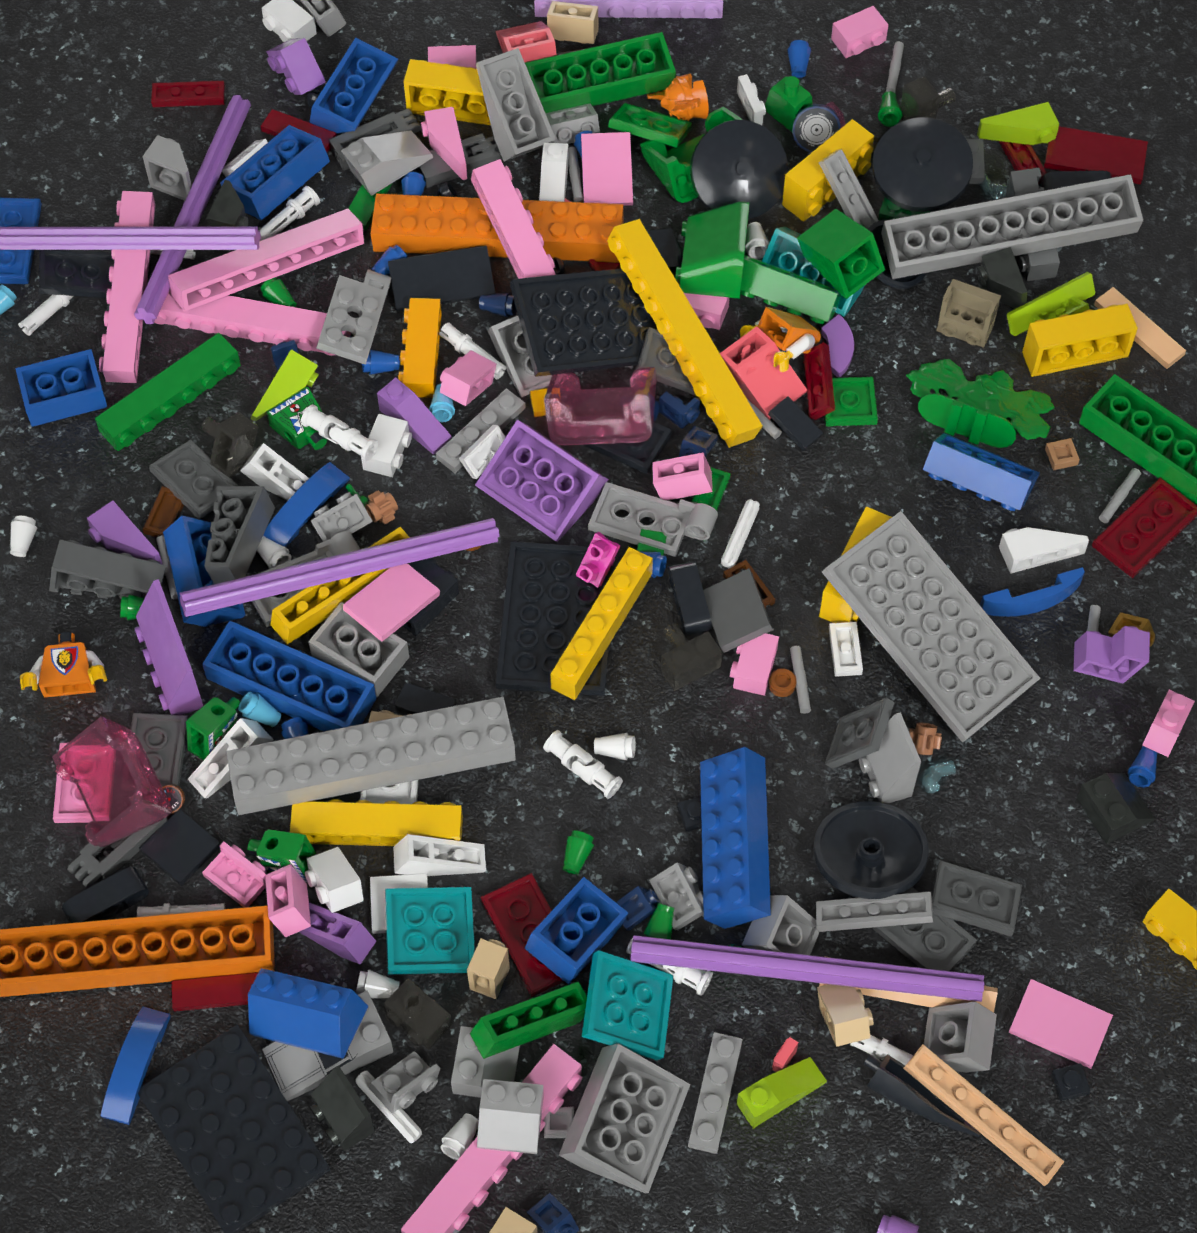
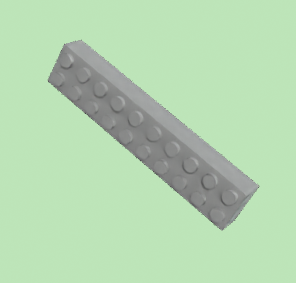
[881,175,1143,279]
[226,697,515,815]

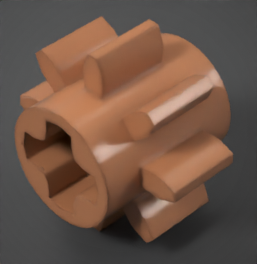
[365,490,398,525]
[909,723,942,755]

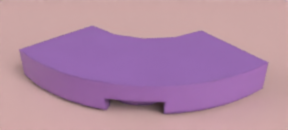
[821,314,854,378]

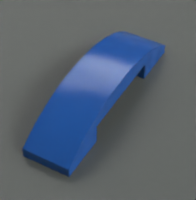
[263,462,350,548]
[980,567,1085,617]
[101,1007,171,1125]

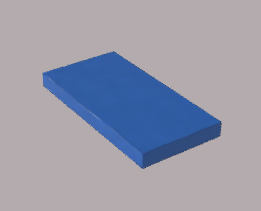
[0,198,42,284]

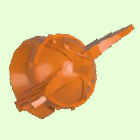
[647,73,709,121]

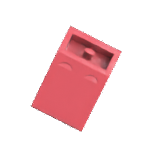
[496,21,557,63]
[720,326,807,420]

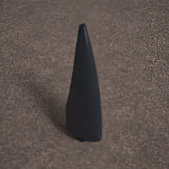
[863,1054,981,1137]

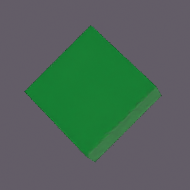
[637,529,667,556]

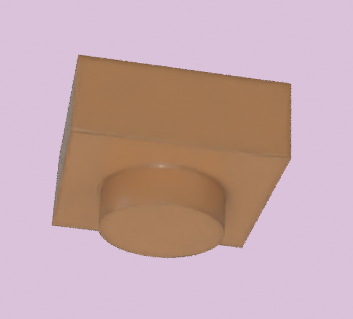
[1045,438,1080,470]

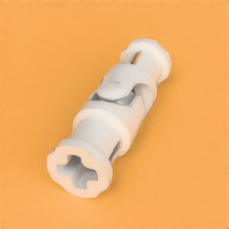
[301,405,378,461]
[543,730,623,799]

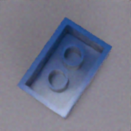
[15,349,107,427]
[524,877,628,985]

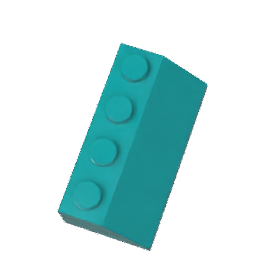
[762,227,864,316]

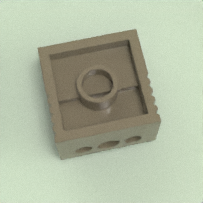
[936,279,1001,348]

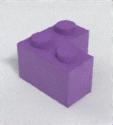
[266,38,326,95]
[1074,626,1150,684]

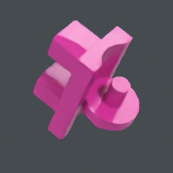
[576,532,620,588]

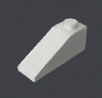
[539,143,569,202]
[240,443,309,501]
[999,527,1089,574]
[188,718,273,798]
[393,834,486,876]

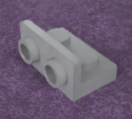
[545,103,600,144]
[311,492,373,542]
[649,862,704,930]
[369,1051,440,1113]

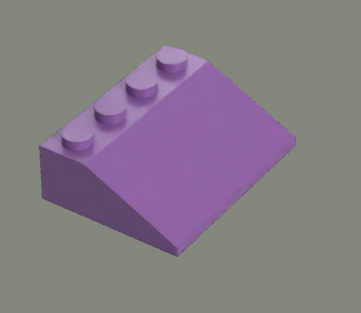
[475,420,609,542]
[134,579,203,715]

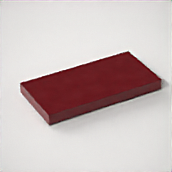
[1044,126,1148,185]
[1092,477,1197,579]
[481,873,583,997]

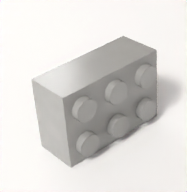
[308,602,409,697]

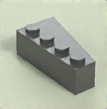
[1002,168,1060,281]
[205,486,275,584]
[49,540,166,599]

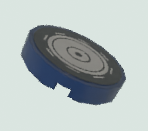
[792,104,841,153]

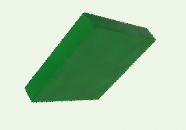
[825,377,878,426]

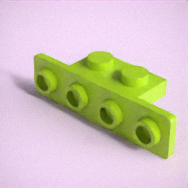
[1007,272,1095,336]

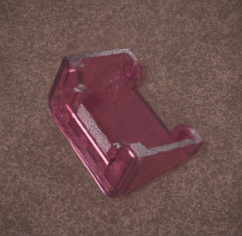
[544,367,656,445]
[52,716,172,847]

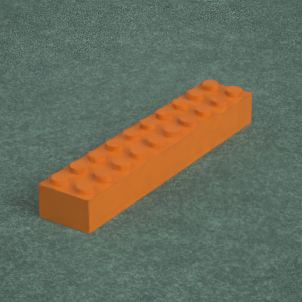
[371,194,624,263]
[0,906,275,997]

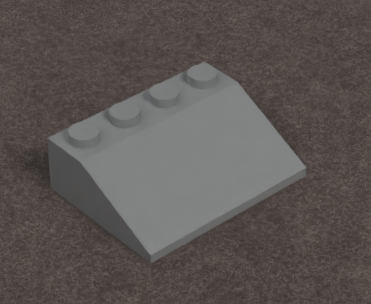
[559,1044,690,1193]

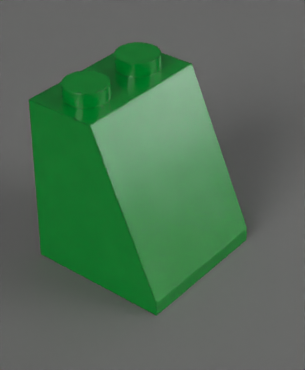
[797,209,885,299]

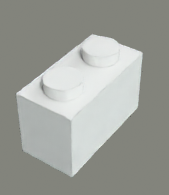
[262,0,317,42]
[361,414,412,477]
[305,847,363,913]

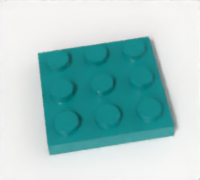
[385,887,475,974]
[582,950,673,1060]

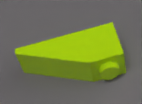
[977,102,1059,145]
[251,349,319,421]
[737,1057,827,1128]

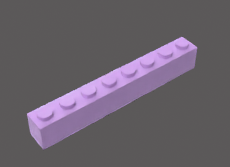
[534,0,723,19]

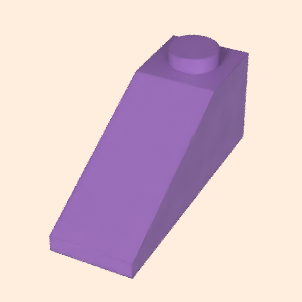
[377,377,452,455]
[87,501,162,564]
[299,903,376,964]

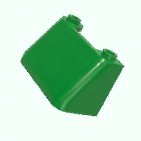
[640,107,743,203]
[675,201,750,299]

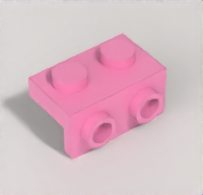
[202,842,267,908]

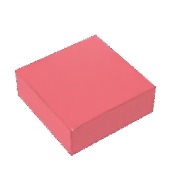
[772,1037,798,1072]

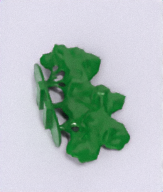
[906,359,1055,448]

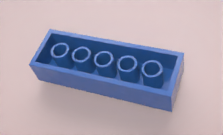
[202,621,376,732]
[700,747,771,929]

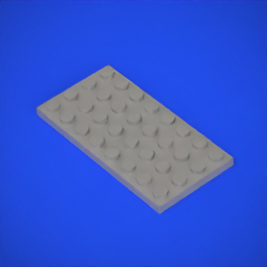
[822,511,1040,743]

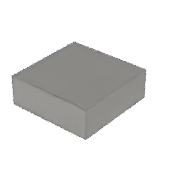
[544,1107,574,1138]

